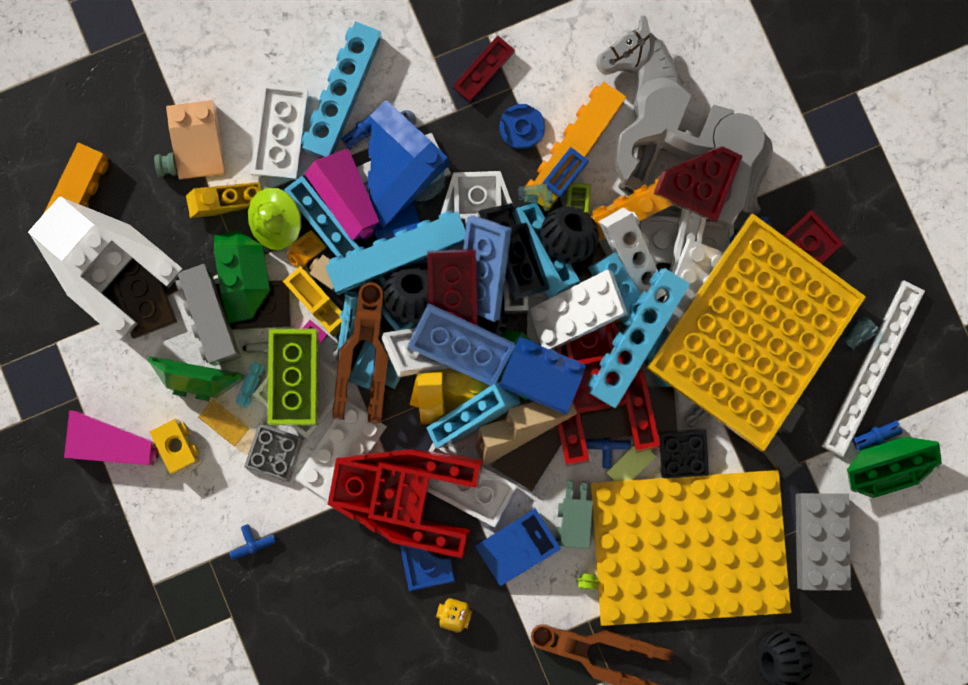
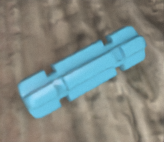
[236,362,265,407]

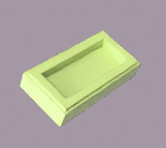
[606,445,656,481]

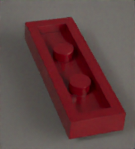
[453,35,515,103]

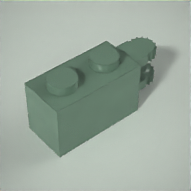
[556,480,593,549]

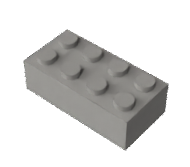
[176,264,241,366]
[796,493,851,590]

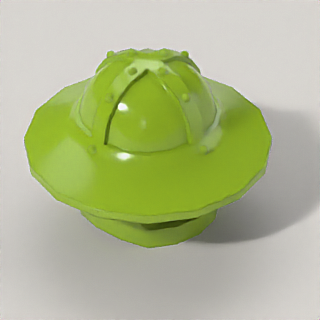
[248,188,301,250]

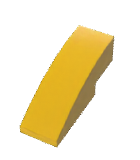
[283,266,342,337]
[417,372,444,425]

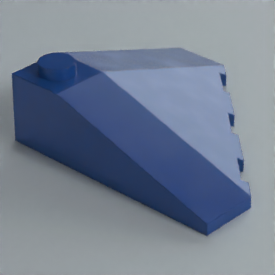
[368,100,450,229]

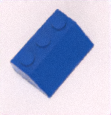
[499,337,586,415]

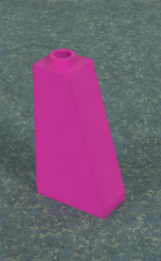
[305,148,379,241]
[64,410,159,466]

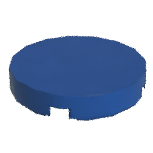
[499,104,545,150]

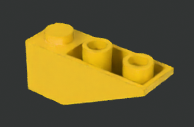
[186,182,262,218]

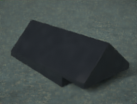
[478,203,549,301]

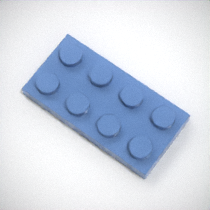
[463,215,511,321]
[407,303,515,386]

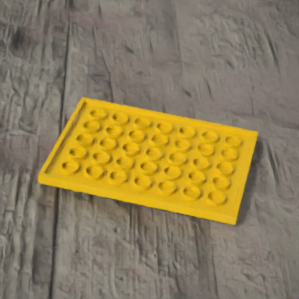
[646,214,866,451]
[590,470,791,626]

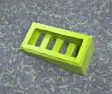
[566,183,591,214]

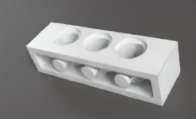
[599,208,666,299]

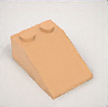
[166,100,225,180]

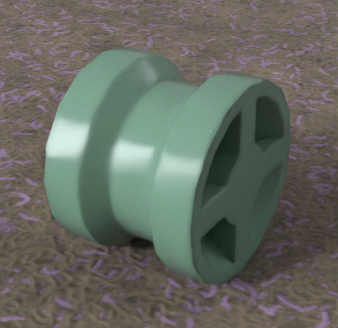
[154,152,178,177]

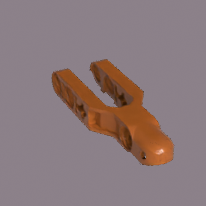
[332,282,388,423]
[531,624,674,685]

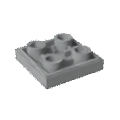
[244,423,304,482]

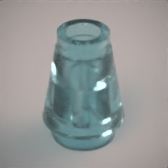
[843,316,879,350]

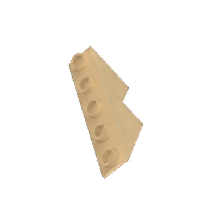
[475,402,577,466]

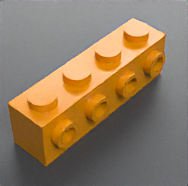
[591,177,673,241]

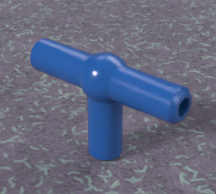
[585,438,631,468]
[229,524,276,560]

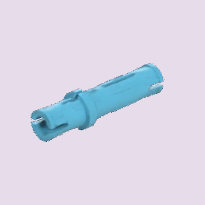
[336,292,358,361]

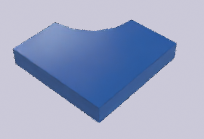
[400,545,456,592]

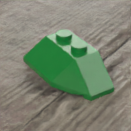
[214,231,270,324]
[148,356,245,401]
[847,437,942,498]

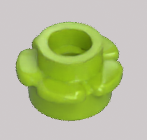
[576,574,600,590]

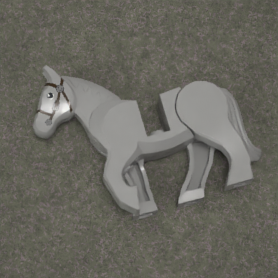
[596,15,773,228]

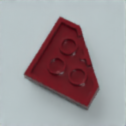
[653,146,743,222]

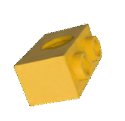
[149,419,200,474]

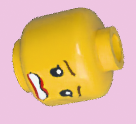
[436,598,472,633]

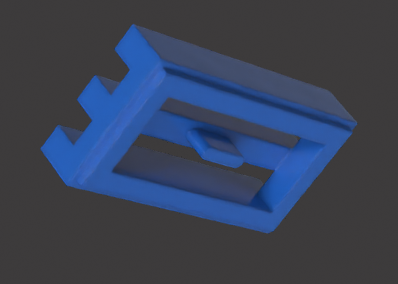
[542,147,589,198]

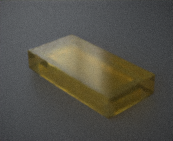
[198,399,250,446]

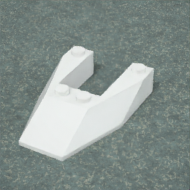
[441,171,528,314]
[29,197,184,341]

